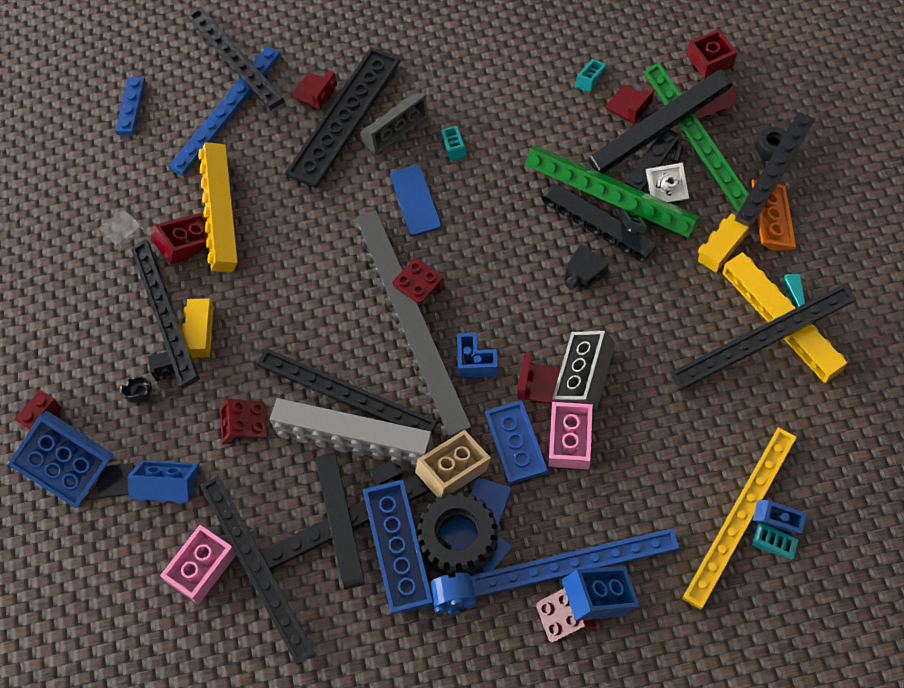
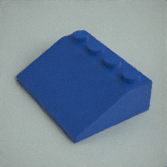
[7,411,114,508]

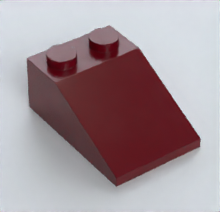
[151,212,208,265]

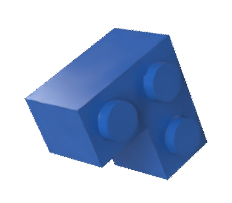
[457,333,498,378]

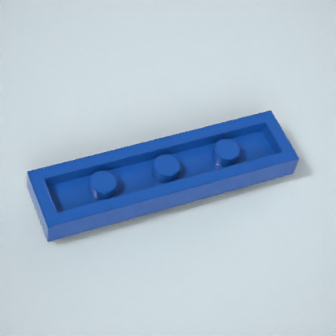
[115,77,146,135]

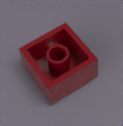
[687,29,737,79]

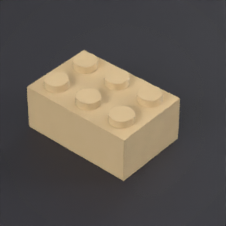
[415,430,491,499]

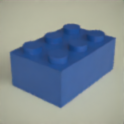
[562,566,640,621]

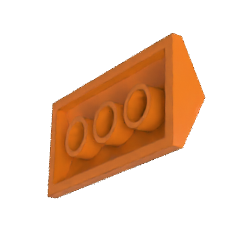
[751,180,796,251]

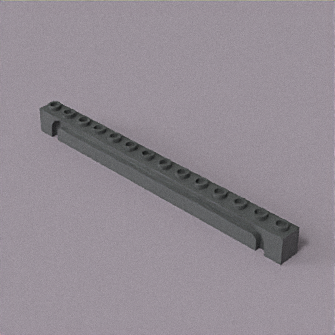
[354,210,472,440]

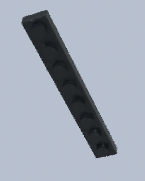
[734,111,815,228]

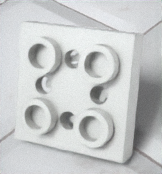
[646,163,689,203]

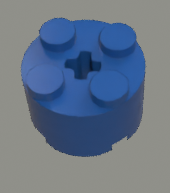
[430,573,477,615]

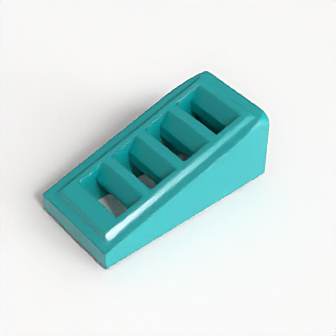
[575,59,607,92]
[441,126,467,161]
[782,274,805,308]
[751,523,799,560]

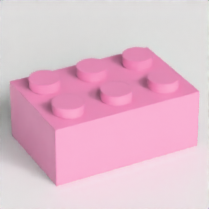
[549,402,593,469]
[160,525,237,605]

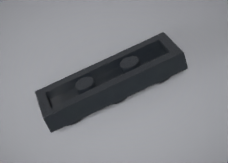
[619,208,647,234]

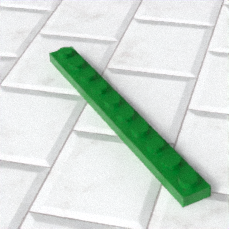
[643,62,749,213]

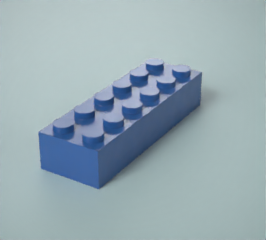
[363,480,433,616]

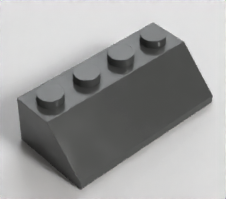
[360,93,428,155]
[552,331,615,411]

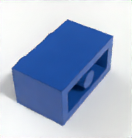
[752,500,807,534]

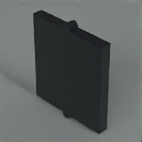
[96,463,134,498]

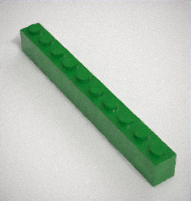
[525,146,700,238]

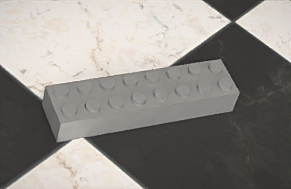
[269,398,434,468]

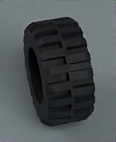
[417,492,498,576]

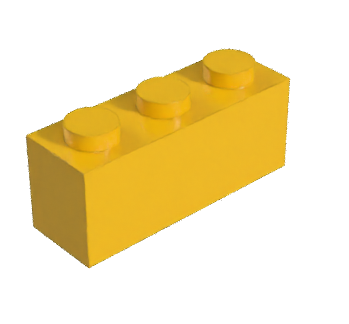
[698,214,750,273]
[182,298,214,358]

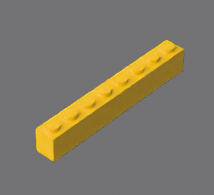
[199,142,237,272]
[722,252,847,383]

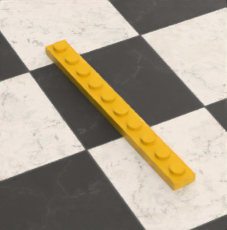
[682,427,796,610]

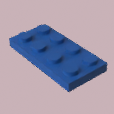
[484,400,547,485]

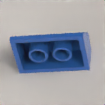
[127,460,199,504]

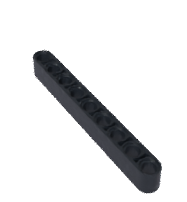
[588,70,733,174]

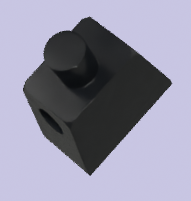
[565,244,609,290]

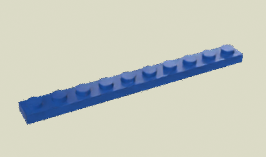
[168,46,281,177]
[471,528,679,598]

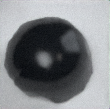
[120,376,153,404]

